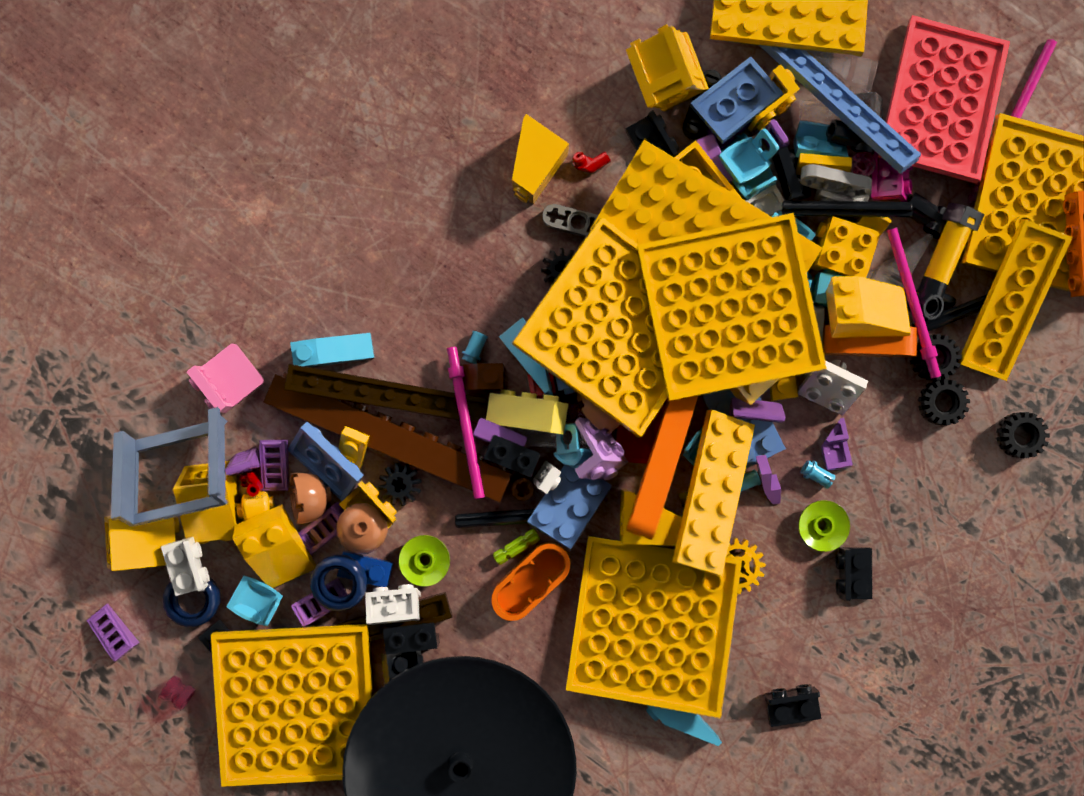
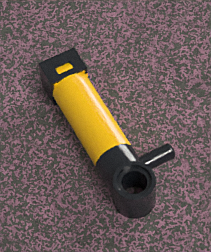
[907,202,985,320]

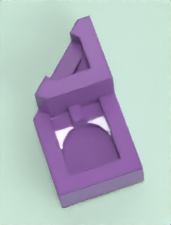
[821,418,853,471]
[756,455,781,504]

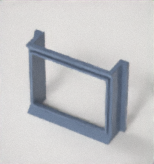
[111,407,228,527]

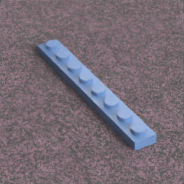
[759,45,922,174]

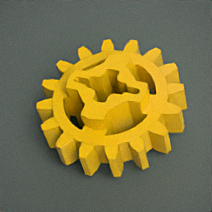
[726,537,766,594]

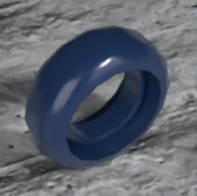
[310,554,367,612]
[162,577,220,628]

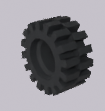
[910,334,962,381]
[918,379,970,425]
[996,412,1050,458]

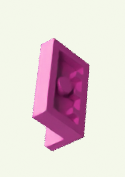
[871,151,913,202]

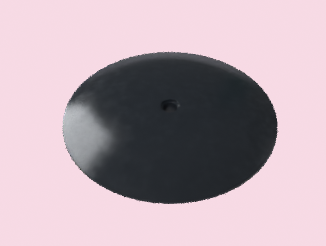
[342,656,577,796]

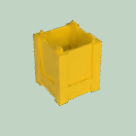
[626,24,709,112]

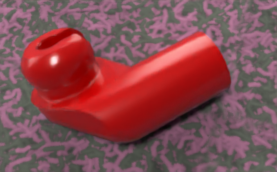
[572,151,611,173]
[239,471,263,497]

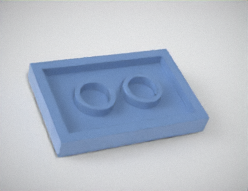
[690,56,784,144]
[288,422,364,501]
[527,465,612,551]

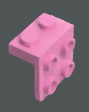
[187,344,264,413]

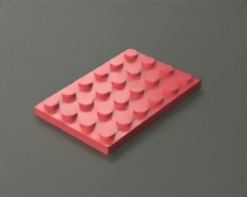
[877,15,1010,184]

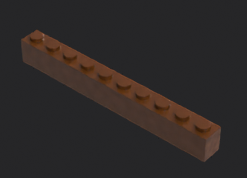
[263,372,512,502]

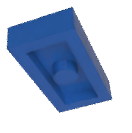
[337,551,393,587]

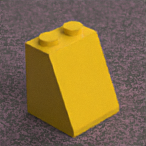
[512,114,569,204]
[173,461,242,544]
[619,489,682,546]
[104,516,179,571]

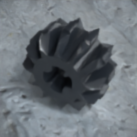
[541,248,574,287]
[378,463,422,506]

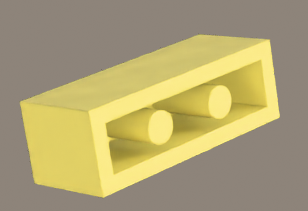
[486,389,568,435]

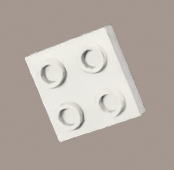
[798,360,868,416]

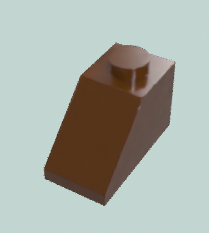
[460,363,504,390]

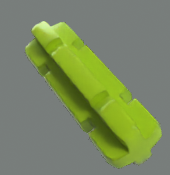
[493,529,540,565]

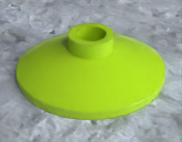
[798,500,850,552]
[399,535,450,587]

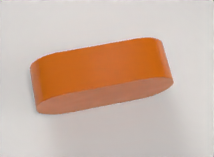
[823,325,917,357]
[492,541,570,621]

